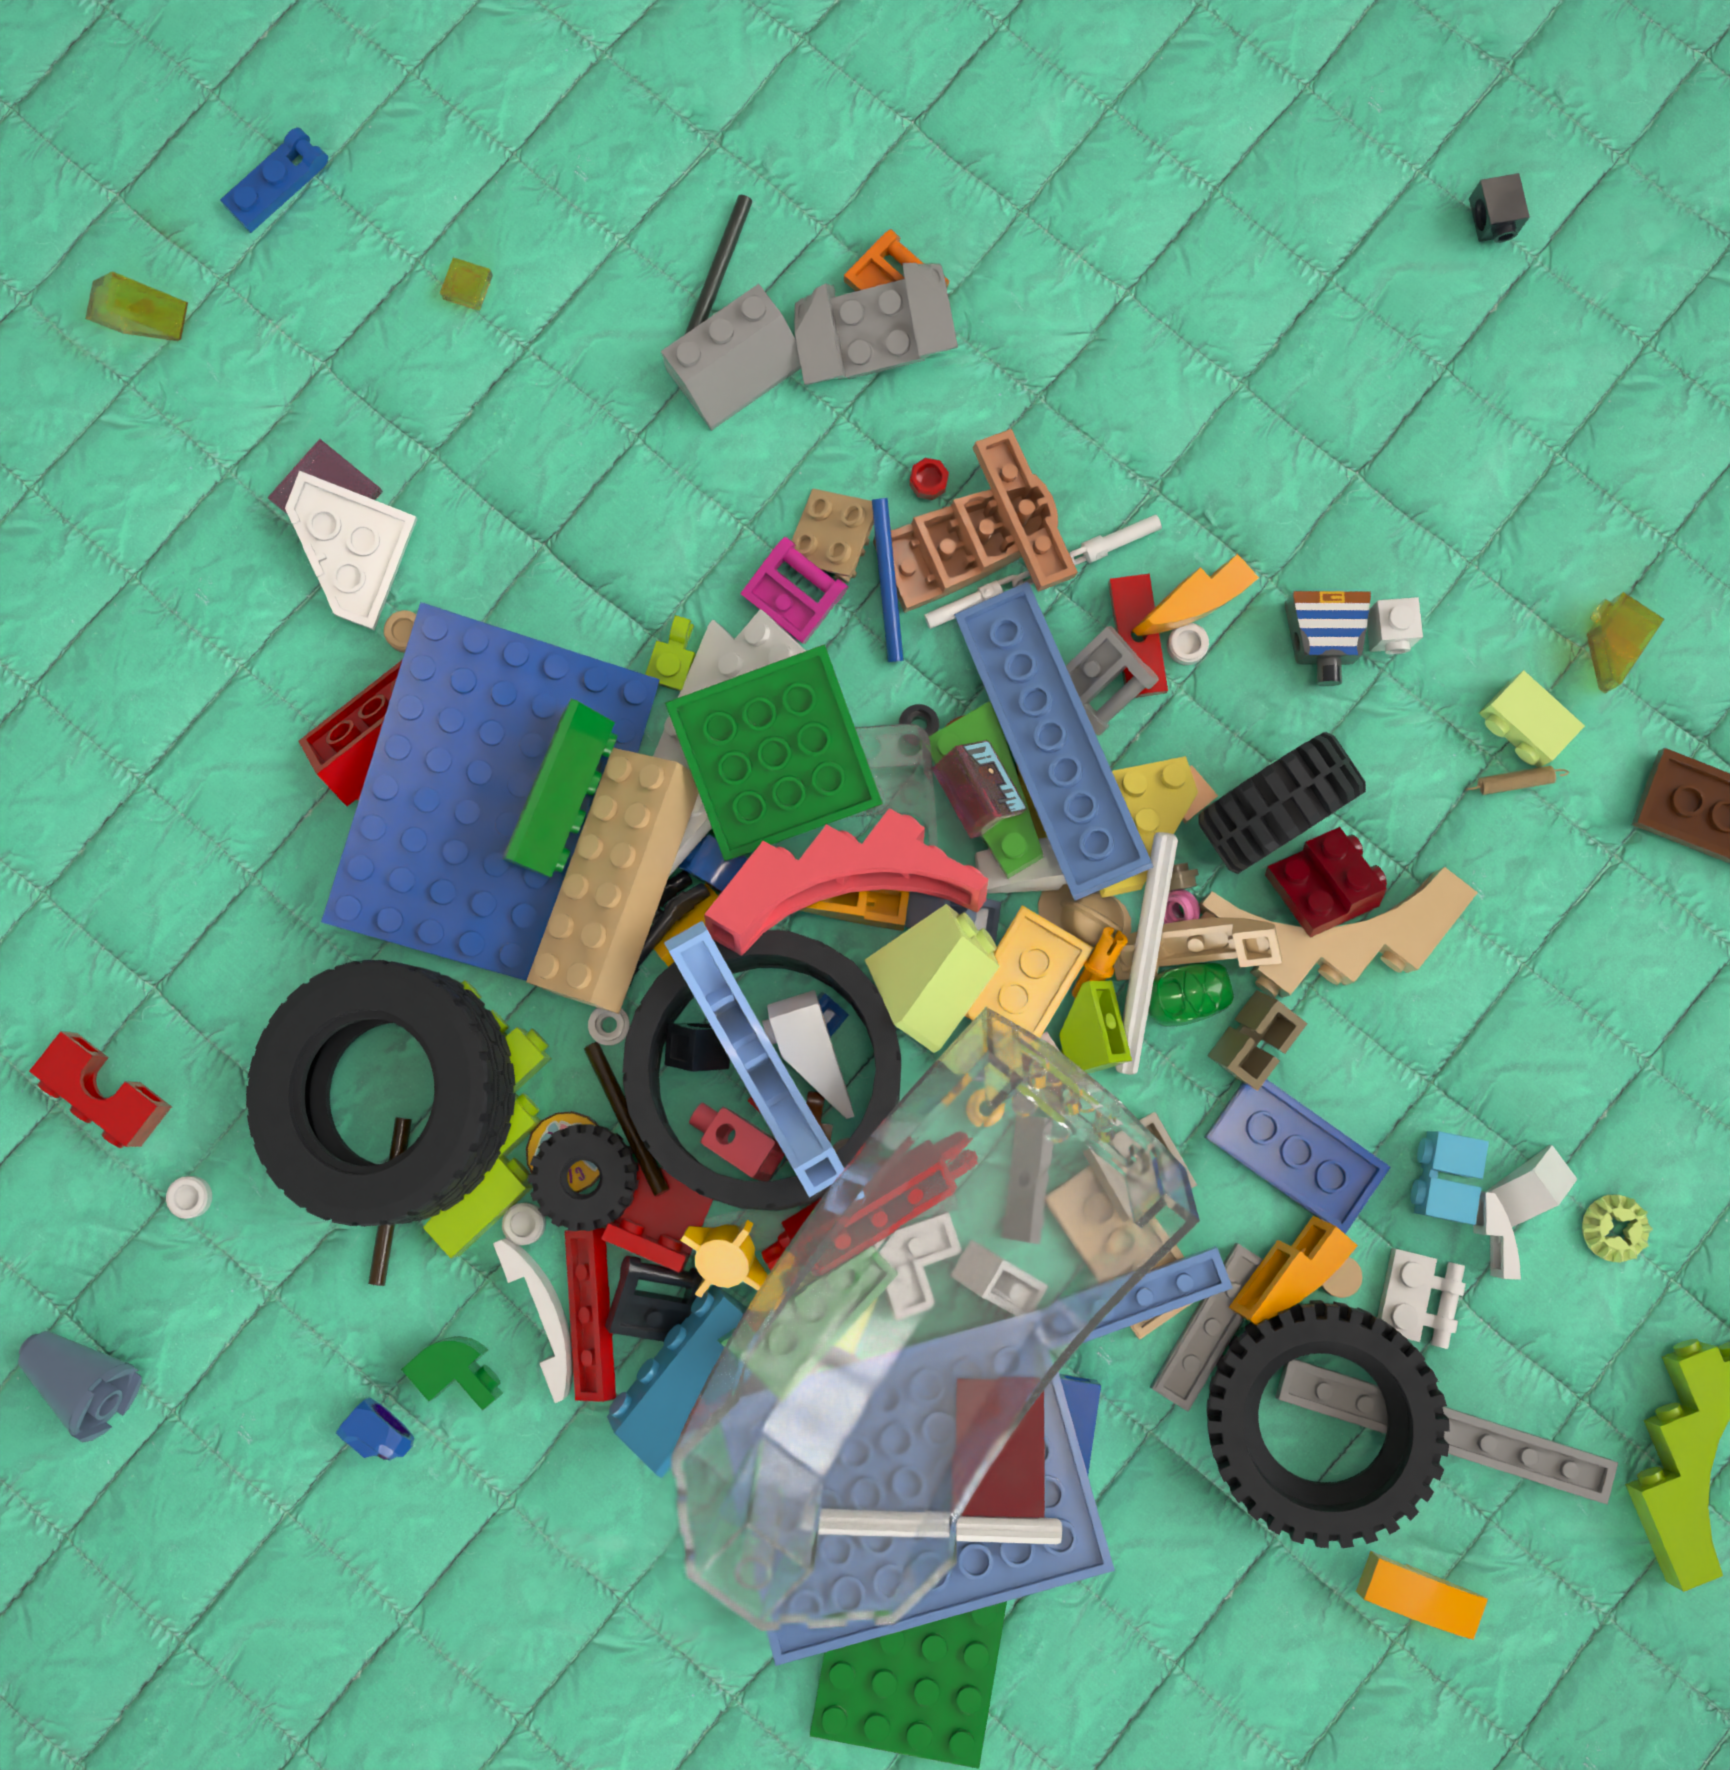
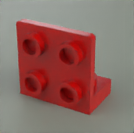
[601,1163,713,1273]

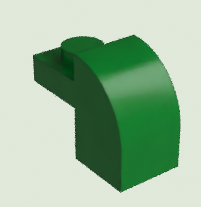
[401,1336,503,1411]

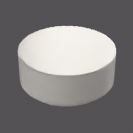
[1167,623,1209,665]
[166,1176,212,1219]
[502,1203,546,1245]

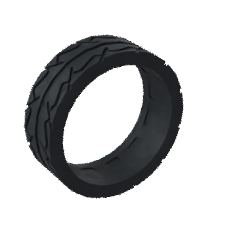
[622,930,901,1211]

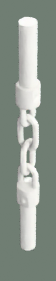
[924,514,1162,629]

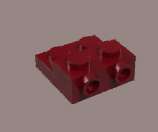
[1265,827,1387,938]

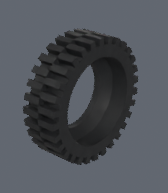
[1206,1300,1450,1548]

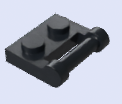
[605,1255,703,1342]

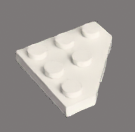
[285,471,417,630]

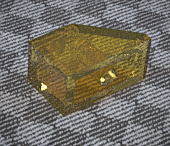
[85,271,188,341]
[1586,592,1664,694]

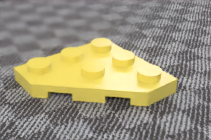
[1099,756,1198,898]

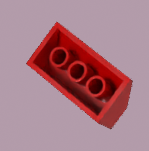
[298,659,403,807]

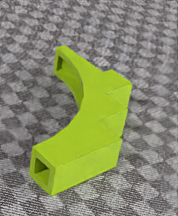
[423,980,552,1259]
[1625,1339,1730,1592]

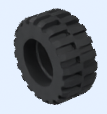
[1198,732,1366,874]

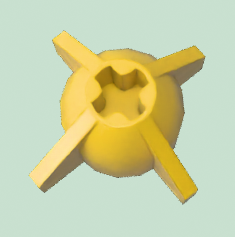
[680,1220,770,1298]

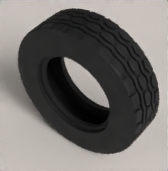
[246,960,516,1227]

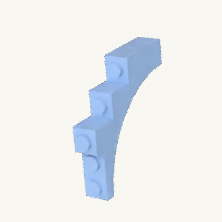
[664,921,847,1198]

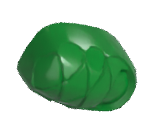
[1148,962,1234,1027]

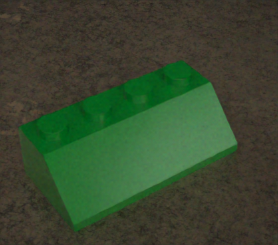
[502,698,618,878]

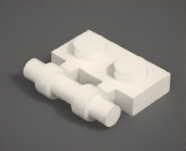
[1377,1248,1466,1349]

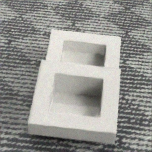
[1473,1191,1521,1279]

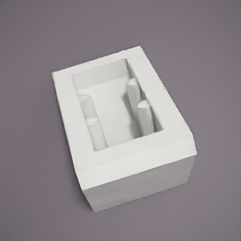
[1486,1145,1577,1227]

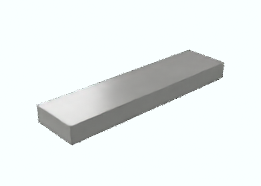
[1150,1243,1263,1411]

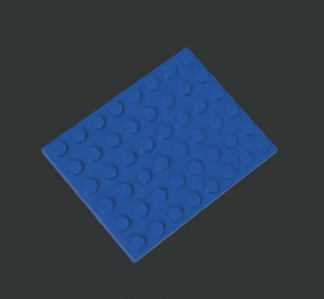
[321,602,660,981]

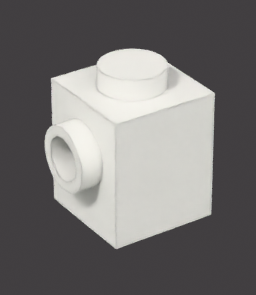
[1367,597,1423,655]

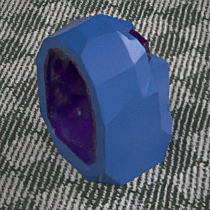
[336,1397,414,1461]

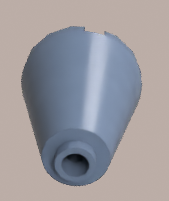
[18,1331,142,1443]

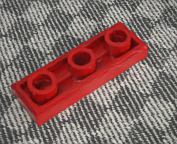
[1108,573,1168,698]

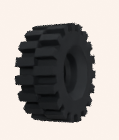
[528,1124,639,1232]

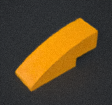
[1132,554,1259,636]
[800,889,910,931]
[1229,1216,1358,1325]
[1356,1551,1488,1640]

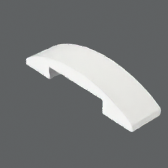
[493,1238,573,1403]

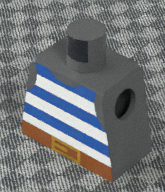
[1285,591,1371,686]

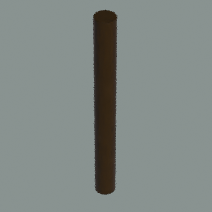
[584,1042,670,1197]
[368,1117,412,1286]

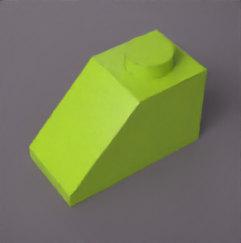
[1059,980,1132,1075]

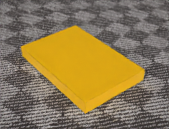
[965,905,1093,1055]

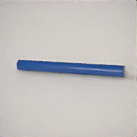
[872,498,904,662]

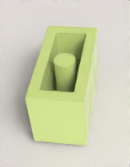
[1479,670,1585,768]

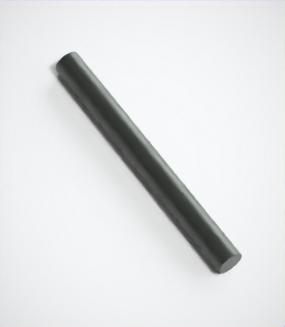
[684,195,753,335]

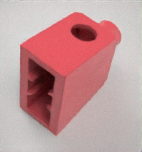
[689,1103,785,1181]

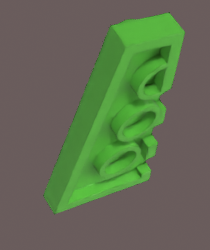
[922,701,1043,879]

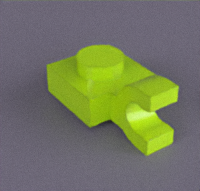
[645,615,696,692]

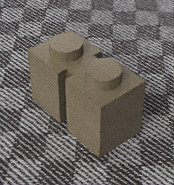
[1208,990,1307,1091]

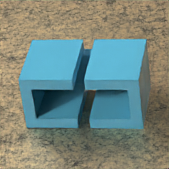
[1410,1131,1489,1225]

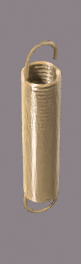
[1465,766,1569,795]

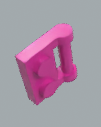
[740,537,849,644]

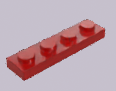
[564,1228,616,1402]

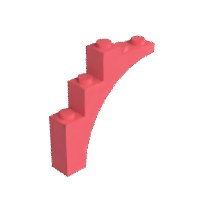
[704,808,988,956]

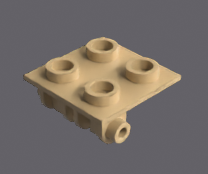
[791,489,874,583]

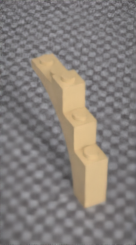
[1199,867,1478,998]

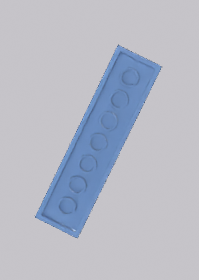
[954,581,1154,901]

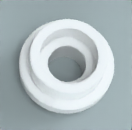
[588,1007,630,1045]

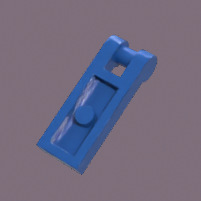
[220,127,328,233]

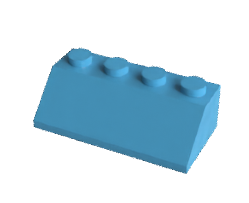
[607,1285,754,1478]

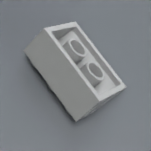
[661,284,801,431]

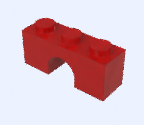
[29,1031,172,1148]

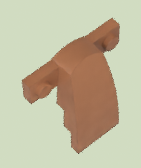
[873,429,1078,613]

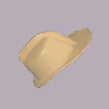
[1038,884,1131,954]

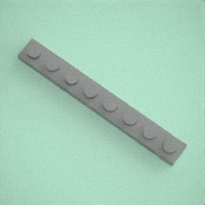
[1275,1359,1618,1505]

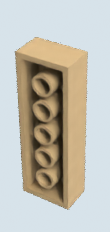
[526,748,699,1014]

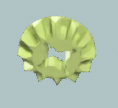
[1582,1195,1653,1263]

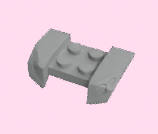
[794,263,958,385]

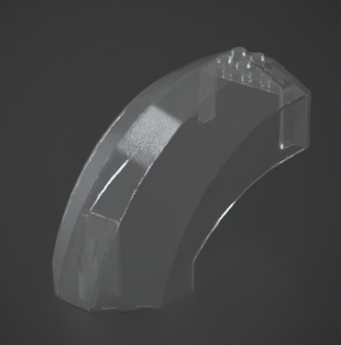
[671,1007,1200,1631]

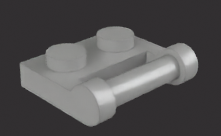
[1066,626,1159,736]

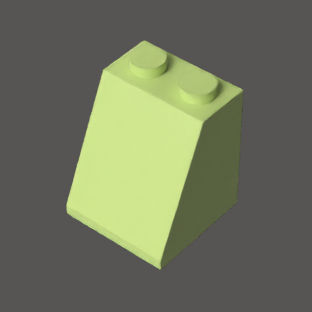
[865,904,1000,1053]

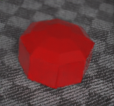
[909,457,949,500]

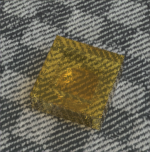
[440,257,493,311]

